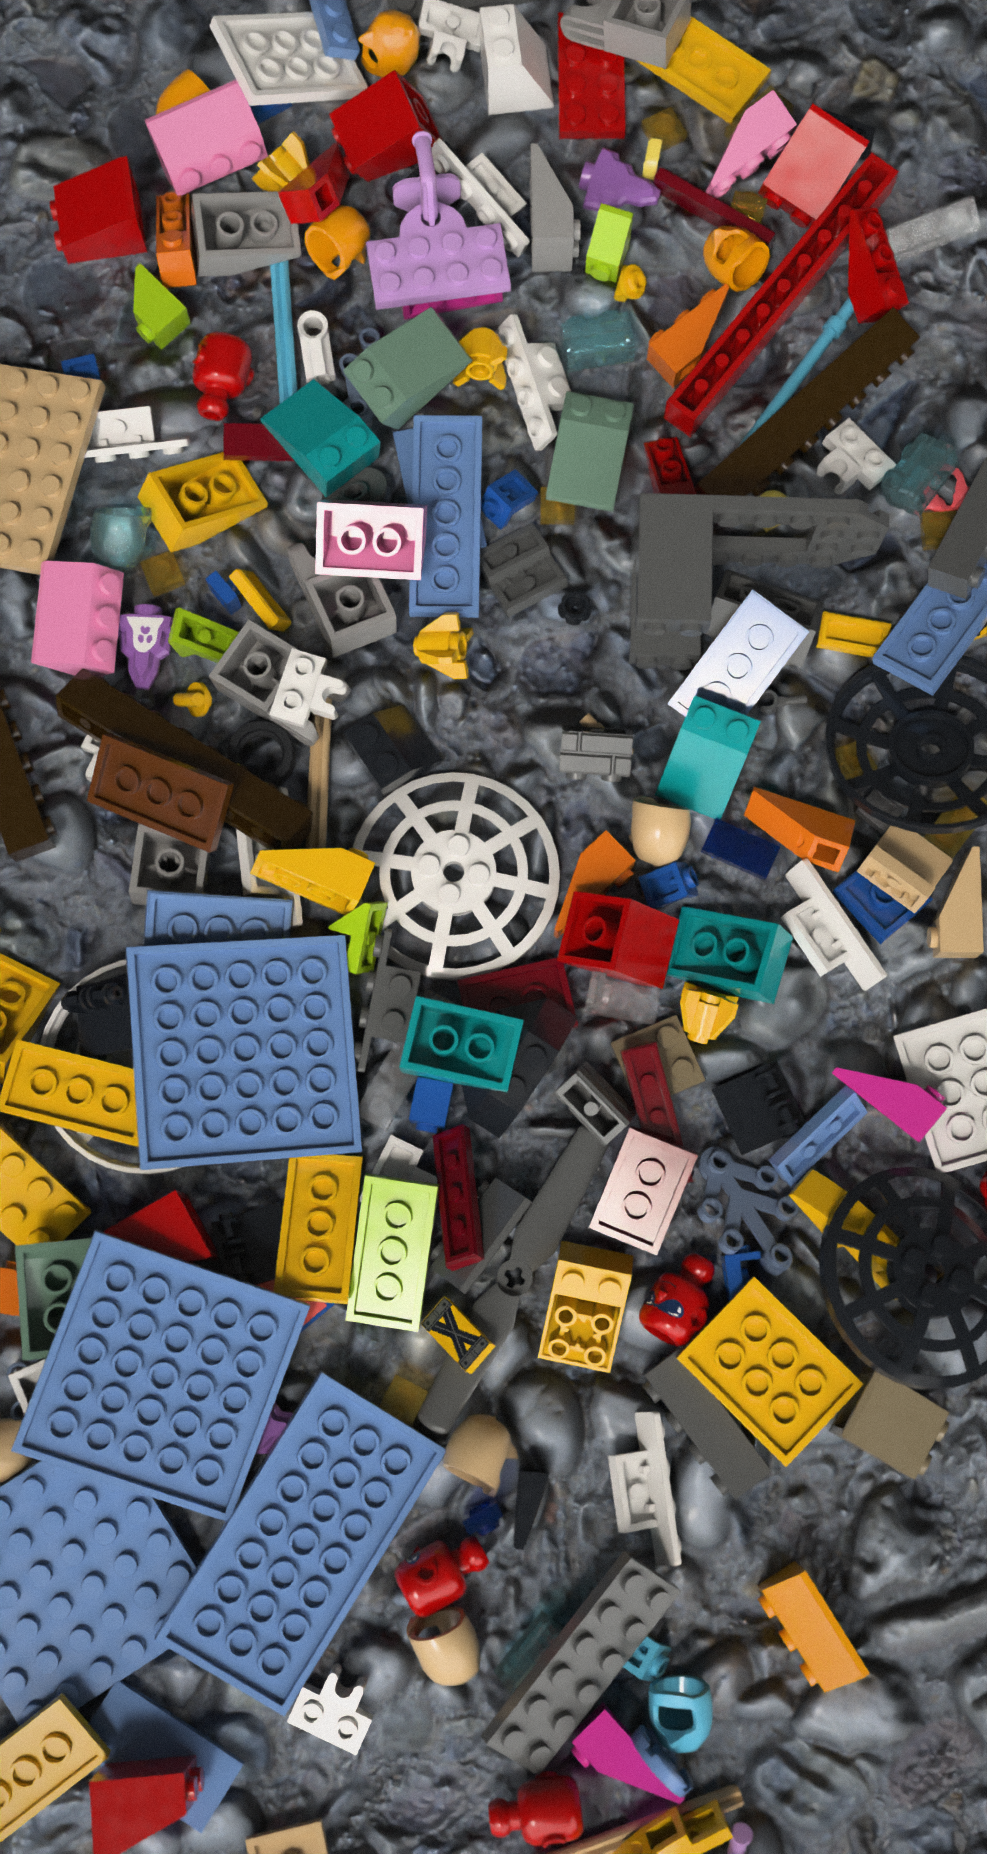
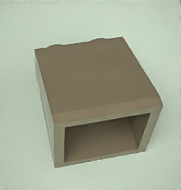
[829,1366,949,1480]

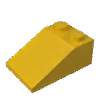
[137,452,268,553]
[250,848,375,915]
[0,953,61,1085]

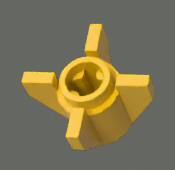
[252,131,310,192]
[453,327,508,390]
[413,612,474,679]
[680,981,739,1044]

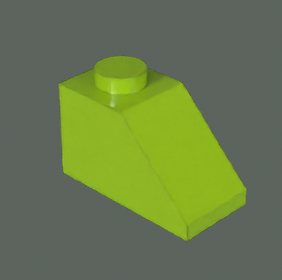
[585,203,634,283]
[133,263,191,350]

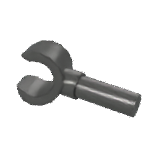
[759,690,807,715]

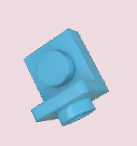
[623,1635,671,1682]

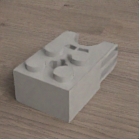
[560,0,691,69]
[288,543,397,657]
[209,619,351,746]
[129,823,211,905]

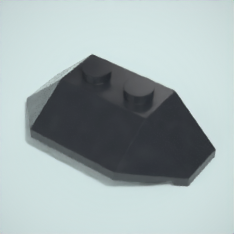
[461,997,578,1138]

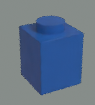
[409,1077,454,1134]

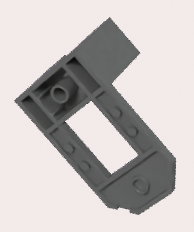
[628,493,889,670]

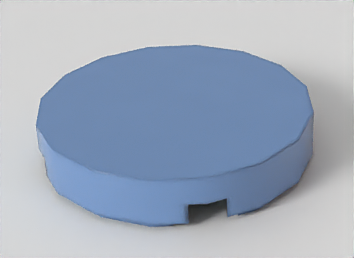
[631,1725,693,1797]

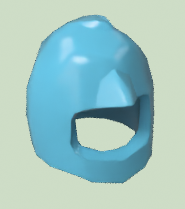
[649,1675,713,1753]

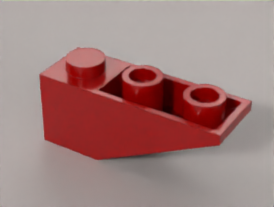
[278,143,350,224]
[848,208,909,324]
[644,437,696,495]

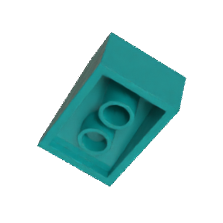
[260,379,381,498]
[655,695,761,821]
[666,906,793,1004]
[399,996,524,1093]

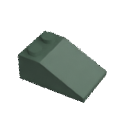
[343,307,473,430]
[546,391,634,512]
[15,1238,92,1361]

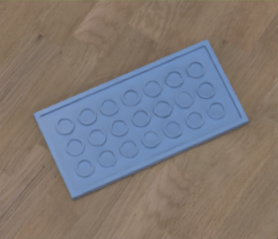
[155,1370,446,1717]

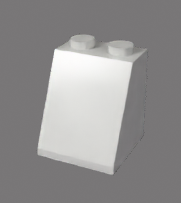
[480,4,554,115]

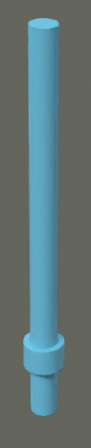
[738,297,854,447]

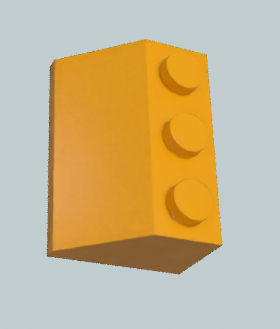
[757,1561,870,1692]

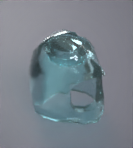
[90,506,154,573]

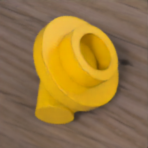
[614,264,646,302]
[173,682,212,717]

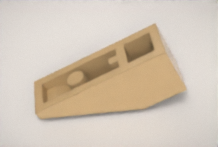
[927,846,984,958]

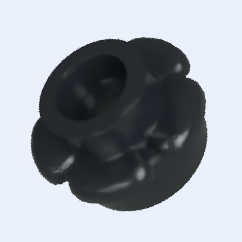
[558,592,592,625]

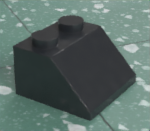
[343,705,442,799]

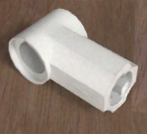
[297,310,336,385]

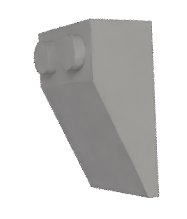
[530,143,580,272]
[191,191,301,277]

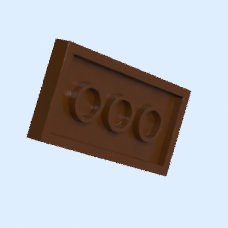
[87,733,234,853]

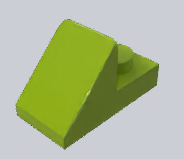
[168,608,239,663]
[328,901,388,974]

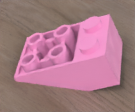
[705,90,797,199]

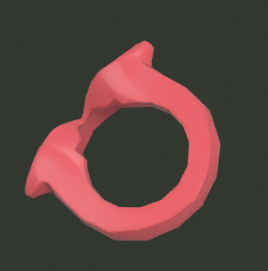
[920,465,970,514]

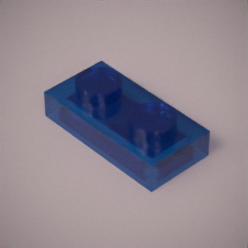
[701,818,780,881]
[462,1496,503,1537]

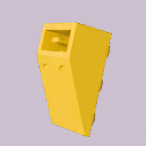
[538,1241,633,1373]

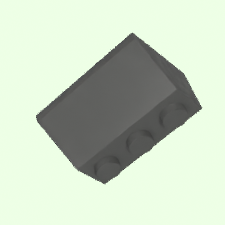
[704,570,824,667]
[430,1178,532,1294]

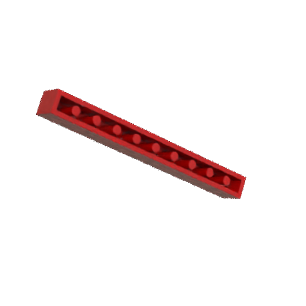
[664,153,899,438]

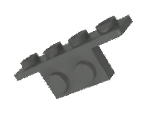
[354,929,421,1072]

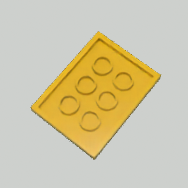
[675,1277,864,1467]

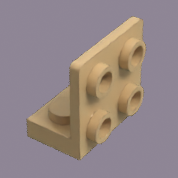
[857,826,953,914]

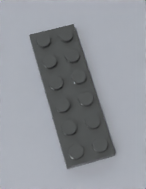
[480,1550,681,1775]

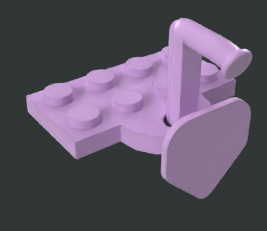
[366,131,511,310]

